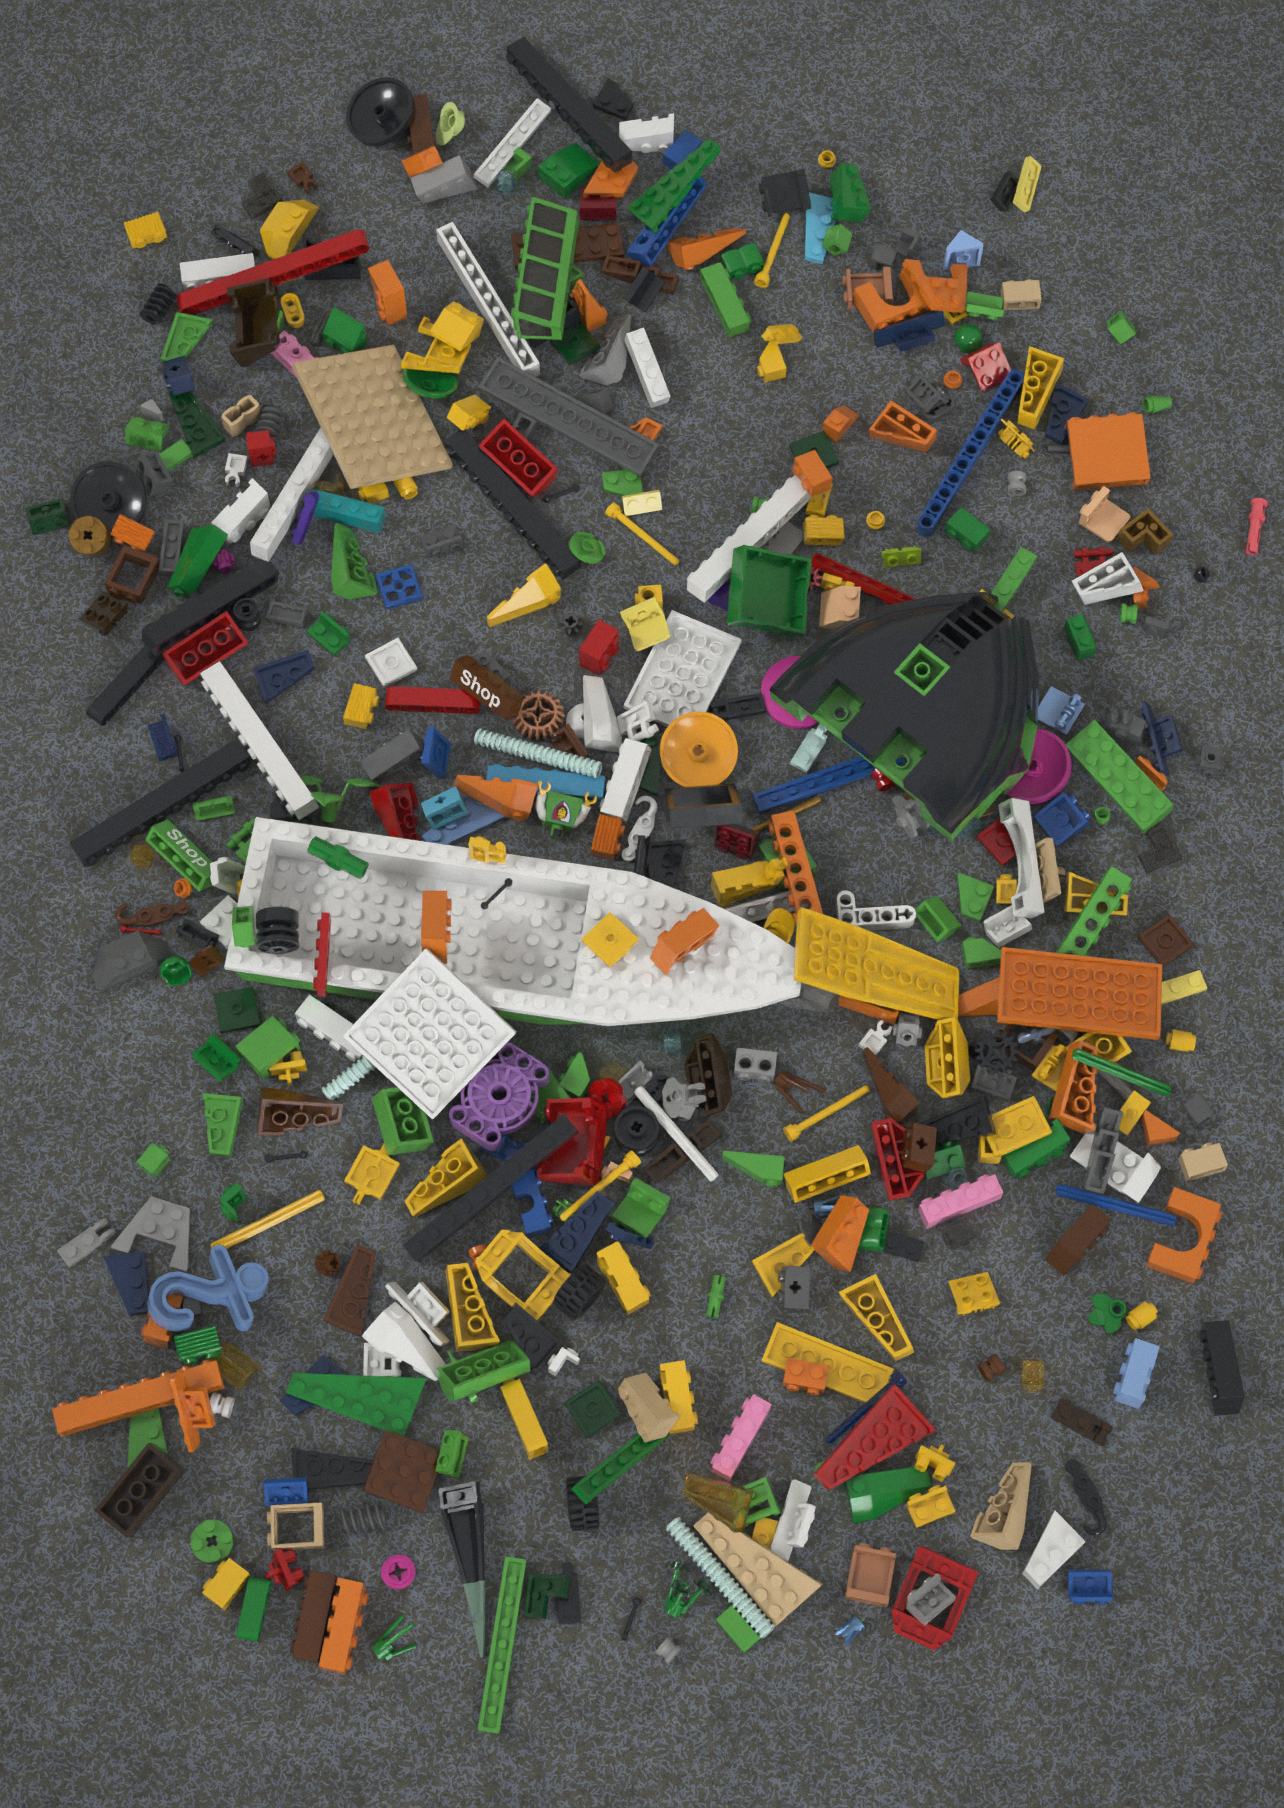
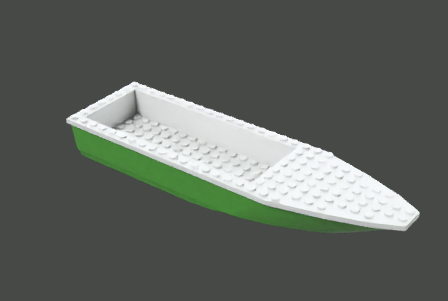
[224,817,801,1026]

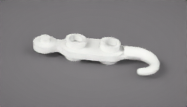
[622,796,658,862]

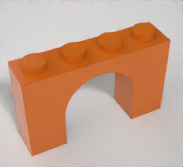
[852,268,932,333]
[1146,1187,1222,1284]

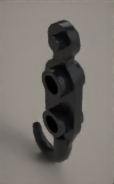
[1065,1459,1107,1536]

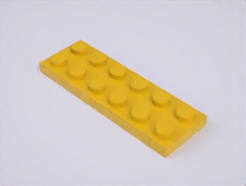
[761,1322,894,1407]

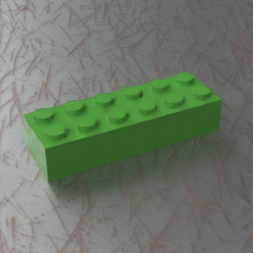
[1066,720,1174,835]

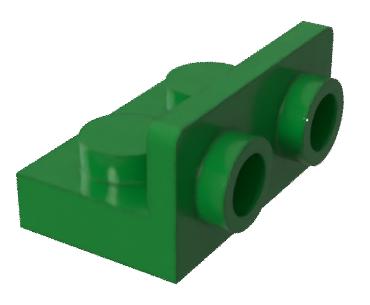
[306,611,351,657]

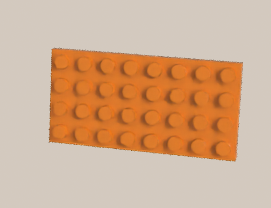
[997,947,1162,1040]

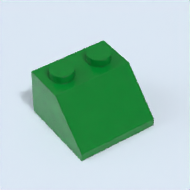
[323,307,367,354]

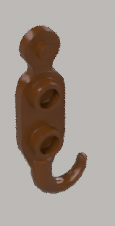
[115,901,190,926]

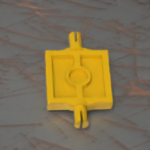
[344,1143,400,1205]

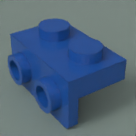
[1068,1569,1113,1604]

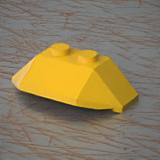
[260,199,319,259]
[925,1017,970,1099]

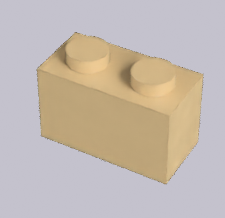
[1001,279,1042,310]
[1178,1142,1228,1182]

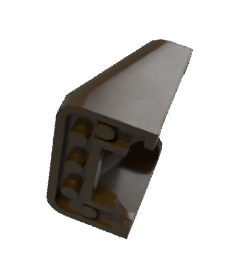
[227,278,280,367]

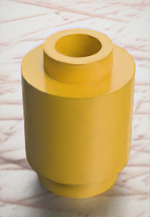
[393,477,418,500]
[1165,1029,1196,1052]
[1126,1301,1158,1331]

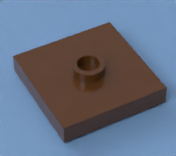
[1137,914,1194,968]

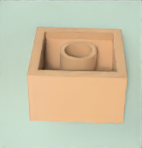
[819,586,861,629]

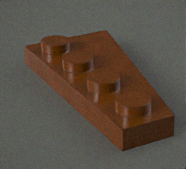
[323,1244,376,1337]

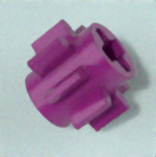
[213,549,236,573]

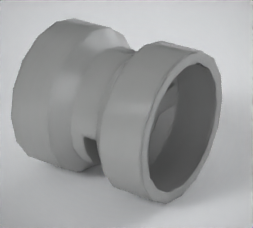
[1007,471,1026,496]

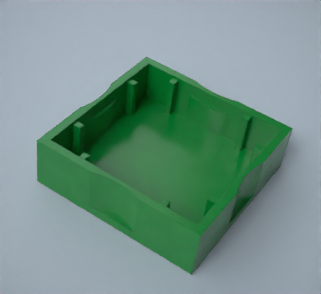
[727,545,812,637]

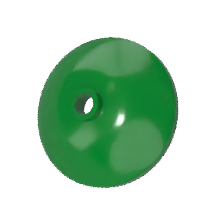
[402,369,458,399]

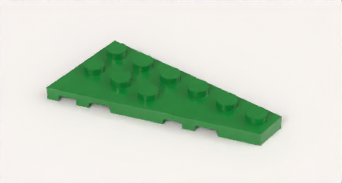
[627,138,721,234]
[286,1373,427,1437]

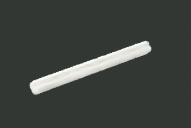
[634,1086,718,1182]

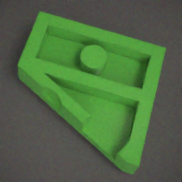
[957,873,994,923]

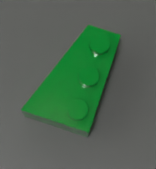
[830,163,872,222]

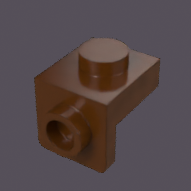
[189,945,225,977]

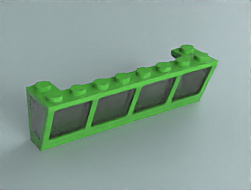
[511,197,579,340]

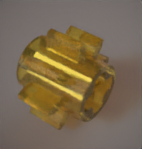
[129,844,155,868]

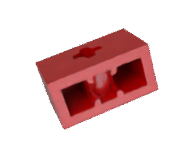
[246,430,277,467]

